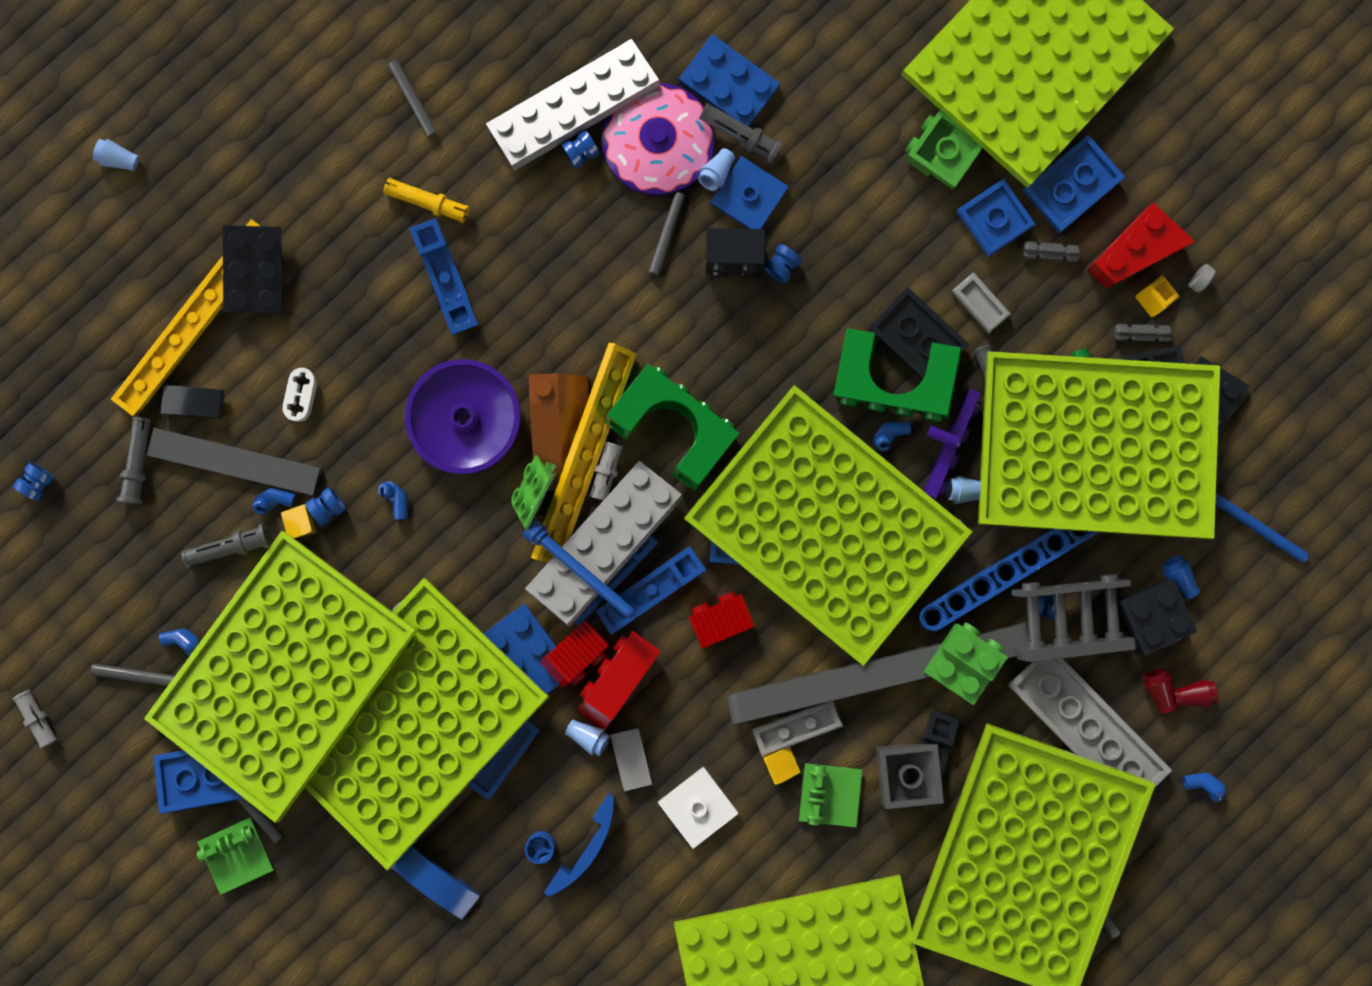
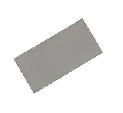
[951,272,1011,334]
[610,727,652,791]

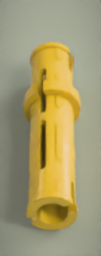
[383,178,469,223]

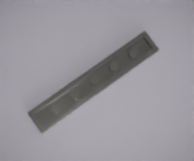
[147,428,322,496]

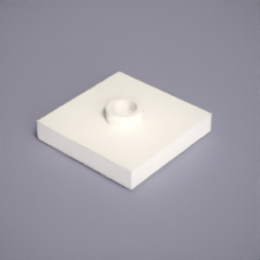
[658,766,739,849]

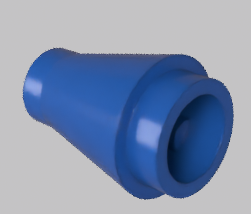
[1162,555,1200,599]

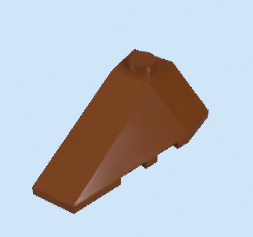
[529,374,589,491]

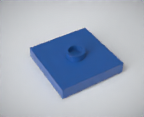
[710,156,789,229]
[956,179,1036,258]

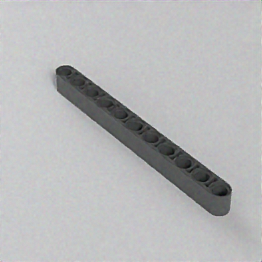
[725,622,1030,724]

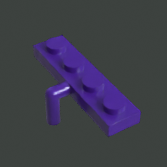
[923,389,982,499]

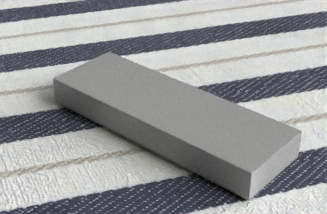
[752,701,843,757]

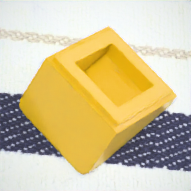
[1135,275,1180,317]
[281,504,317,538]
[763,746,801,786]

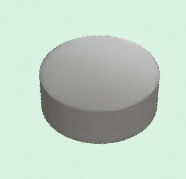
[1188,264,1216,293]

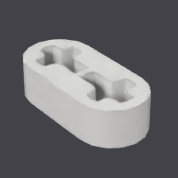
[283,368,317,422]

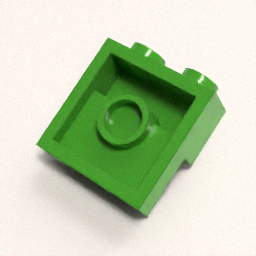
[905,109,983,189]
[924,622,1008,705]

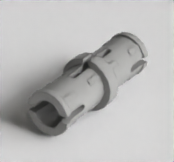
[589,442,623,501]
[13,690,58,749]

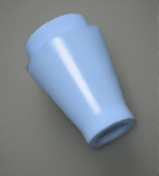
[93,139,139,172]
[698,149,735,191]
[946,475,980,504]
[565,719,610,756]

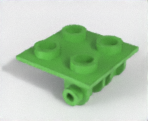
[512,455,557,529]
[799,763,862,827]
[197,817,274,895]

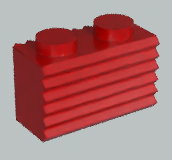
[688,591,755,648]
[540,620,609,687]

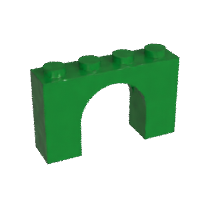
[834,328,962,423]
[604,364,739,492]

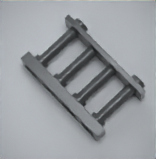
[1012,574,1136,662]

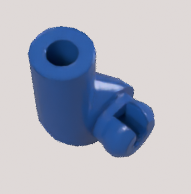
[873,421,911,452]
[378,481,408,520]
[252,488,296,515]
[159,629,200,656]
[1182,773,1226,802]

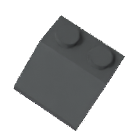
[875,744,944,809]

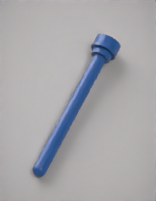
[1215,493,1309,562]
[522,519,635,618]

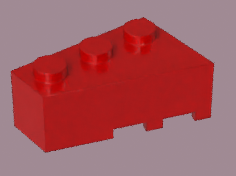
[1087,202,1195,289]
[576,631,661,729]

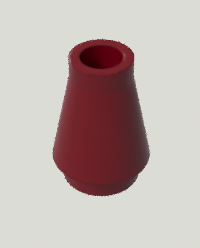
[1143,668,1177,714]
[1173,679,1218,708]

